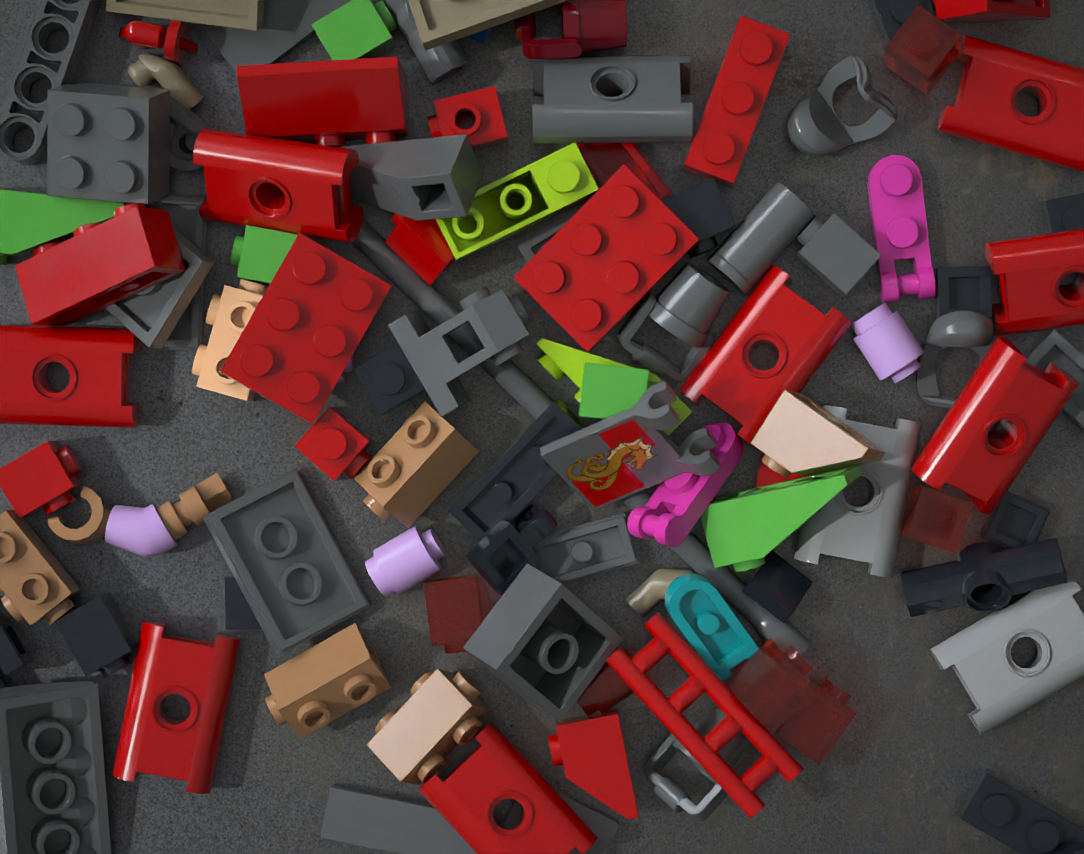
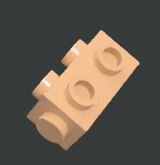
[192,279,268,401]

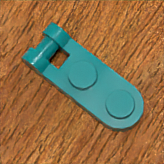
[665,573,778,701]

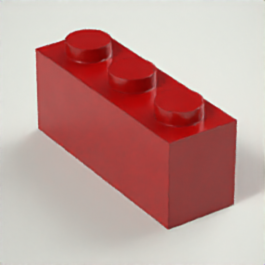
[682,15,790,189]
[15,203,185,327]

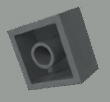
[47,82,171,204]
[463,564,623,723]

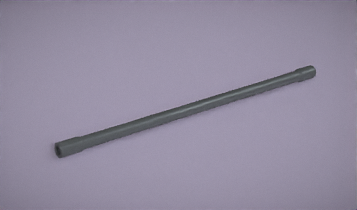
[351,218,811,665]

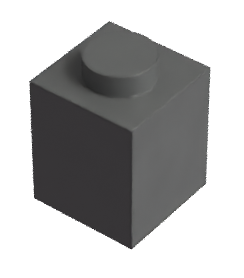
[795,213,881,297]

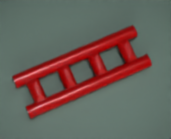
[605,612,804,819]

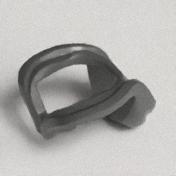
[787,55,898,157]
[916,310,994,408]

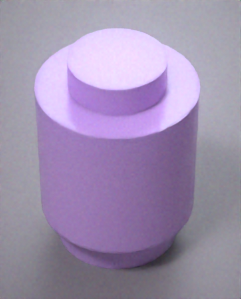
[851,302,924,383]
[365,525,446,597]

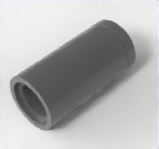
[707,182,816,295]

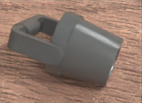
[618,262,730,381]
[643,705,753,821]

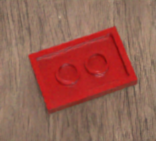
[513,164,701,352]
[220,233,392,425]

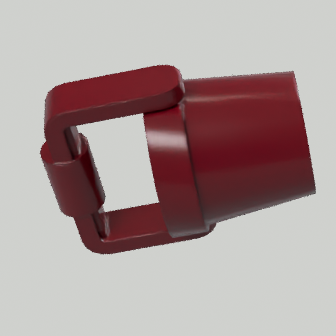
[515,0,627,59]

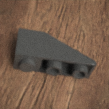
[337,134,483,221]

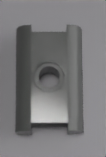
[533,55,693,144]

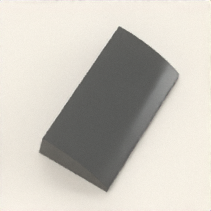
[0,681,111,854]

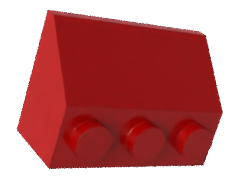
[236,57,409,147]

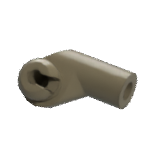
[127,52,203,110]
[625,568,694,618]

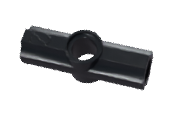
[901,538,1067,617]

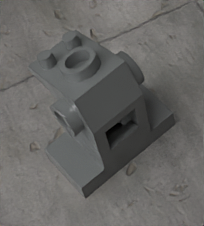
[388,286,530,417]

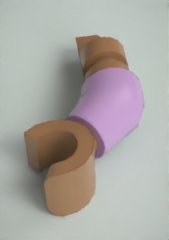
[47,472,234,557]

